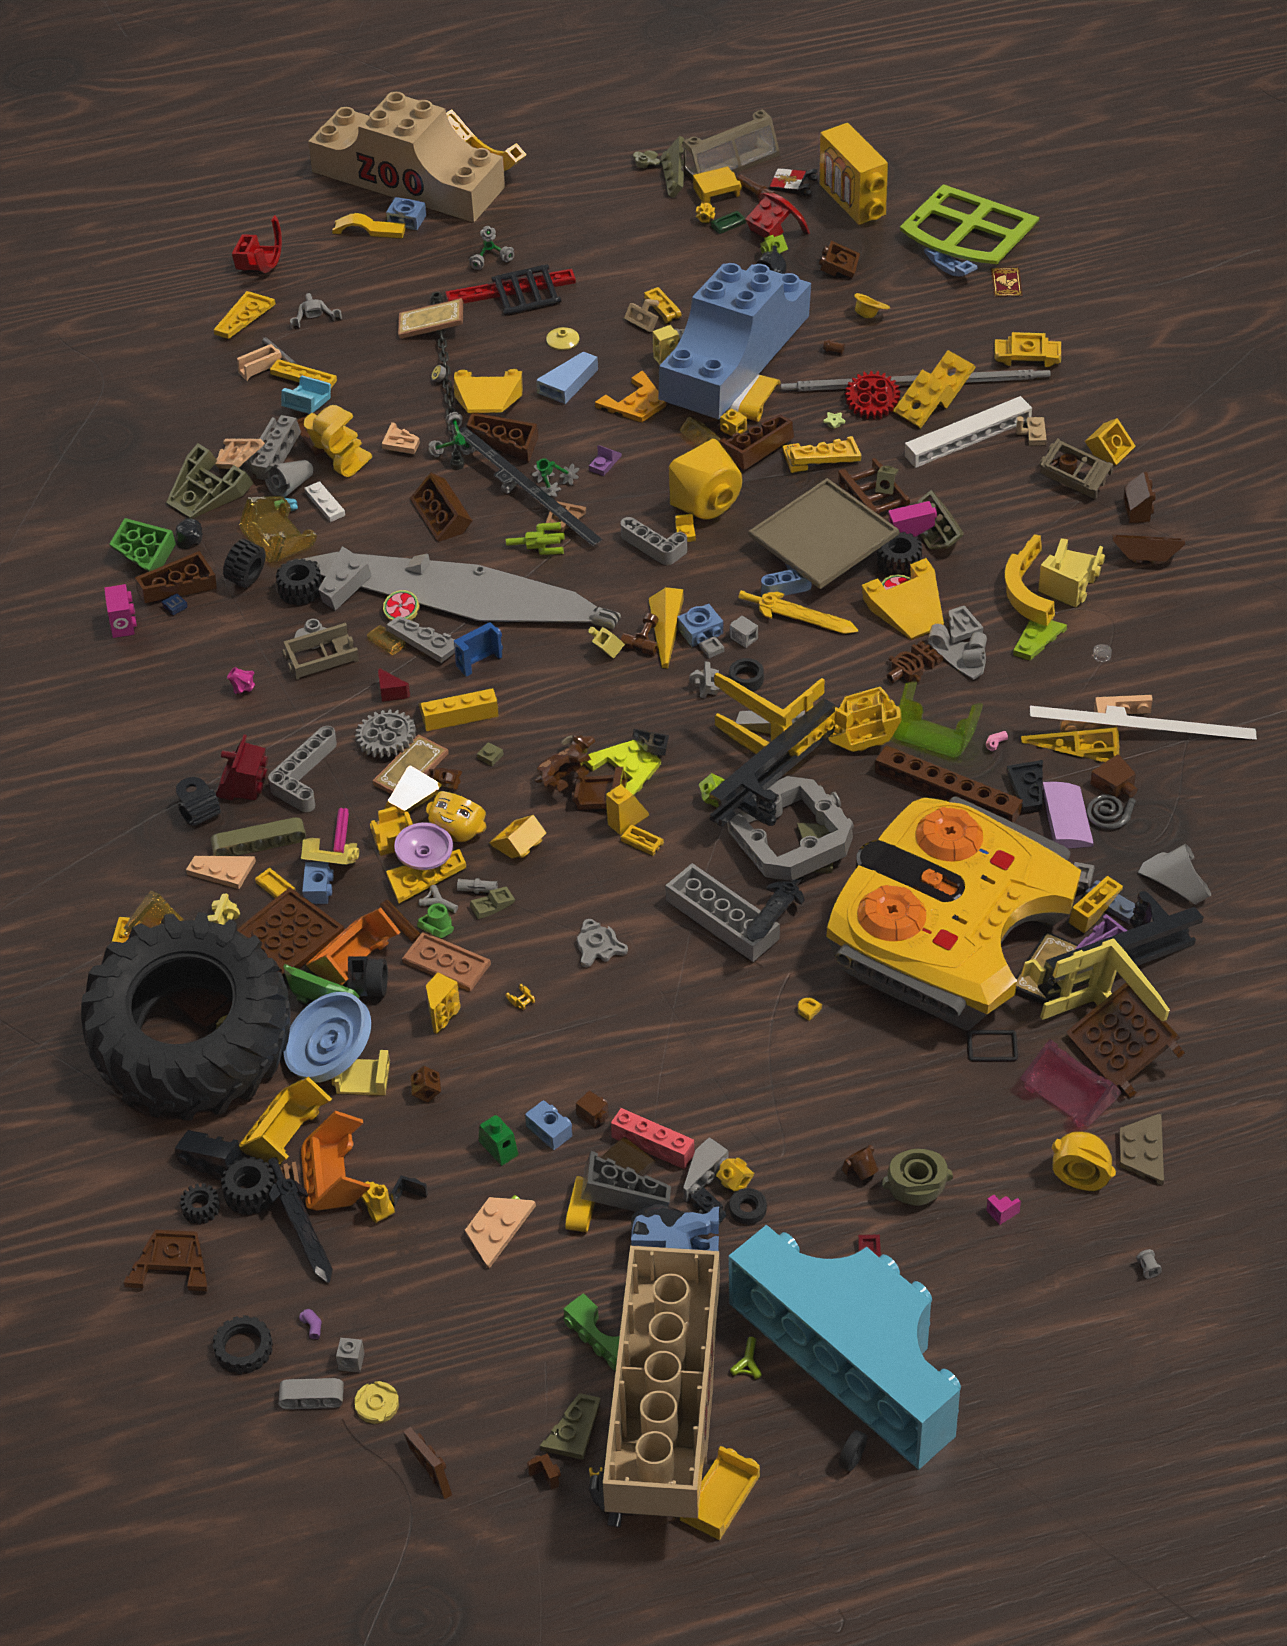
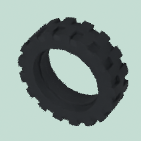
[213,1315,273,1374]

